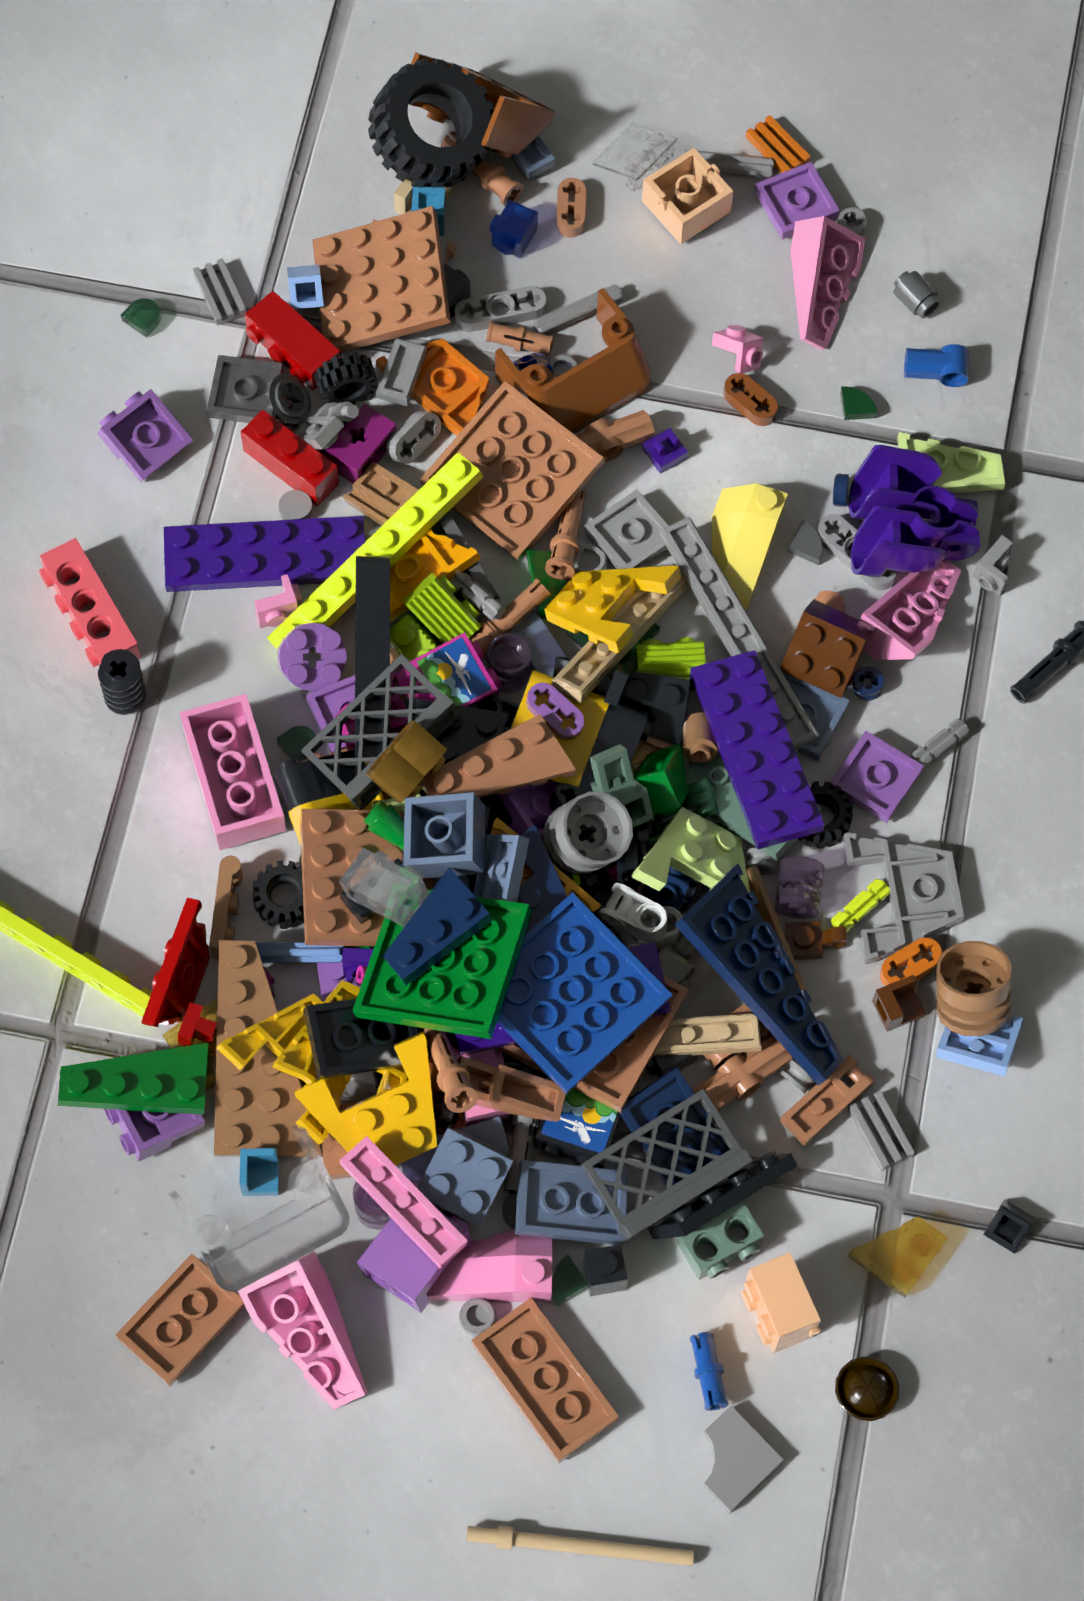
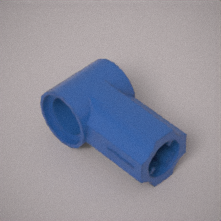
[904,344,969,387]

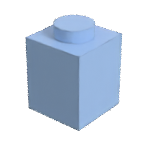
[287,264,324,309]

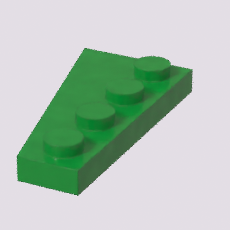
[58,1043,208,1115]

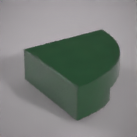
[840,386,878,420]

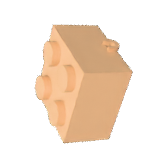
[642,148,733,244]
[741,1252,822,1354]

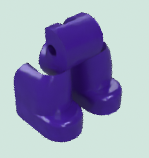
[848,445,980,577]

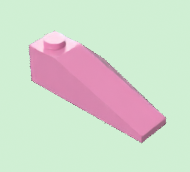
[859,560,962,660]
[238,1251,368,1409]

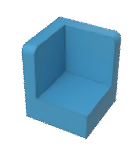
[411,187,446,236]
[239,1148,279,1196]

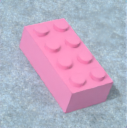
[179,694,286,850]

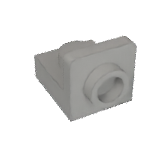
[973,535,1013,595]

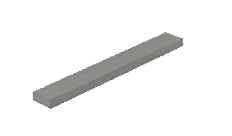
[660,517,819,750]

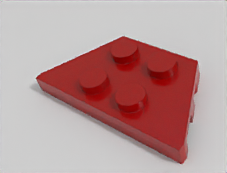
[141,897,210,1027]

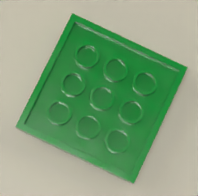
[352,885,532,1039]

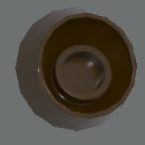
[835,1357,900,1421]

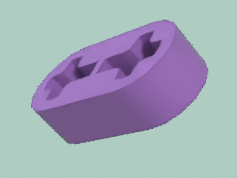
[526,682,584,740]

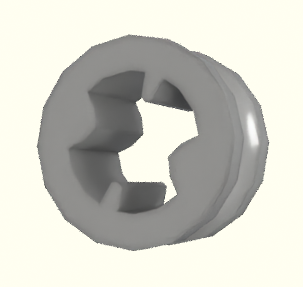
[838,207,867,236]
[746,848,777,875]
[780,1060,814,1094]

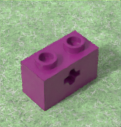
[324,404,397,484]

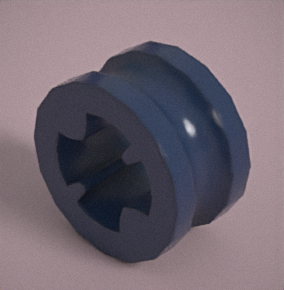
[852,666,884,701]

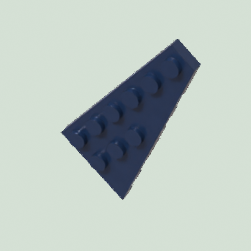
[675,864,844,1085]

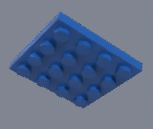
[497,892,672,1095]

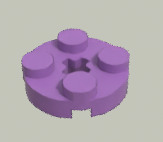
[277,623,347,691]

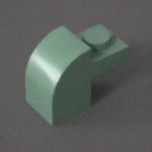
[590,744,654,828]

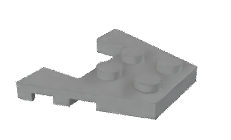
[842,832,964,964]

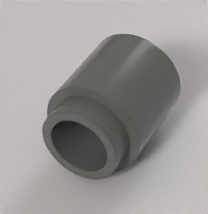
[893,271,941,319]

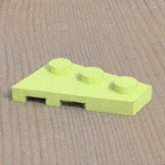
[897,432,1005,493]

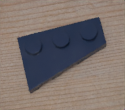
[383,867,493,986]

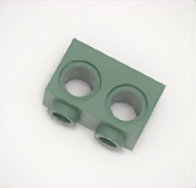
[677,1200,764,1280]

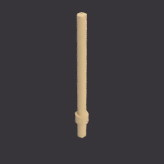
[466,1525,694,1566]

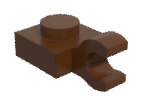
[785,921,847,960]

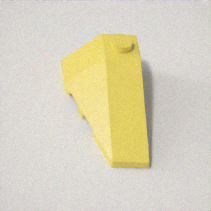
[711,483,788,612]

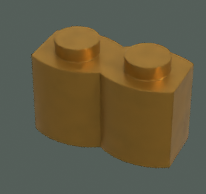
[365,721,447,803]

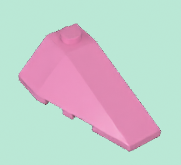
[791,216,866,350]
[426,1229,552,1303]

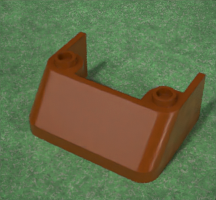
[409,52,556,158]
[495,288,651,434]

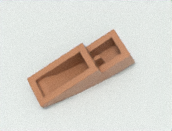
[445,1056,566,1122]

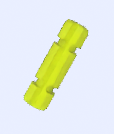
[831,879,890,932]

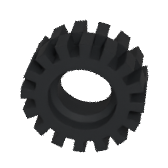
[315,352,378,405]
[798,781,853,849]
[252,860,304,929]

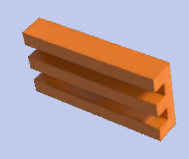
[745,115,811,173]

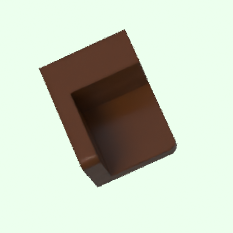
[872,975,925,1032]

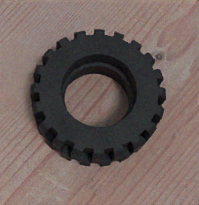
[368,59,495,188]

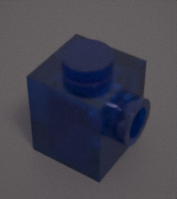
[489,200,538,259]

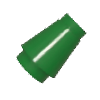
[363,800,404,851]

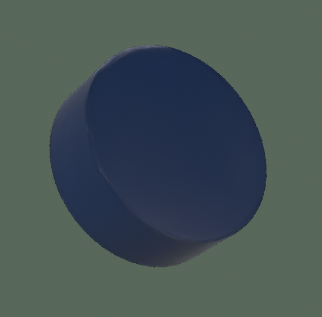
[833,473,849,507]

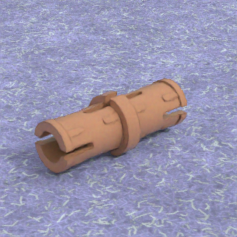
[486,322,554,356]

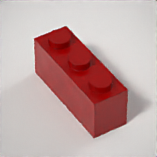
[245,291,341,391]
[240,409,339,507]

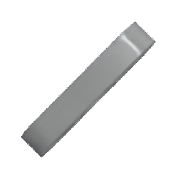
[454,286,546,332]
[817,514,898,590]

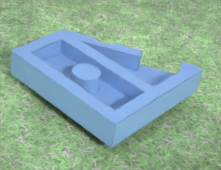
[936,1016,1024,1076]

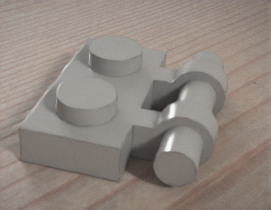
[293,402,359,449]

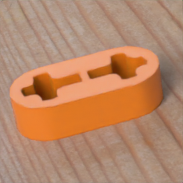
[880,937,942,986]

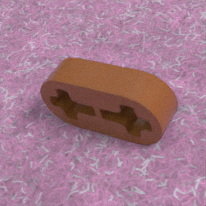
[723,373,778,426]

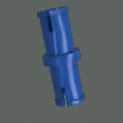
[689,1332,729,1411]

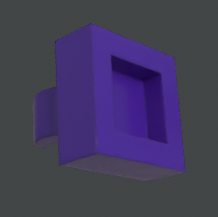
[642,428,688,474]
[342,948,373,984]

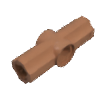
[575,410,655,462]
[692,1036,792,1114]

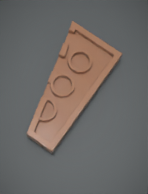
[420,714,576,799]

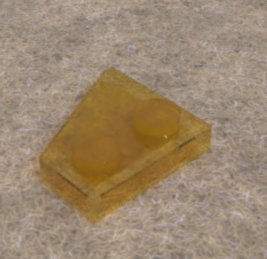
[847,1216,948,1298]

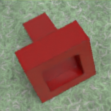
[178,1002,217,1046]

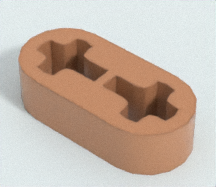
[556,178,586,238]

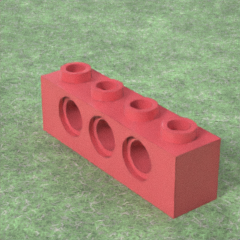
[39,538,141,668]

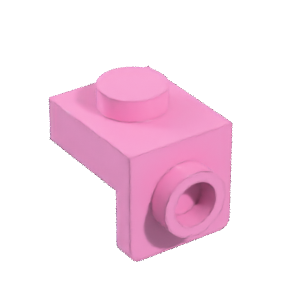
[712,325,764,374]
[254,574,302,628]

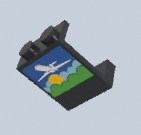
[535,1089,620,1169]

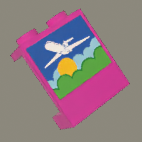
[394,632,501,707]

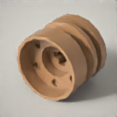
[936,941,1012,1037]

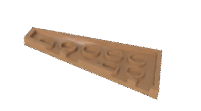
[214,940,323,1158]

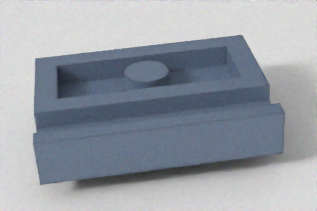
[473,834,529,902]

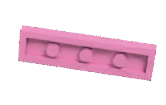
[340,1136,468,1269]

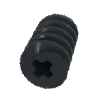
[98,649,147,715]

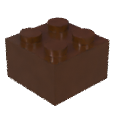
[780,599,875,698]

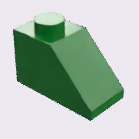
[634,744,688,816]

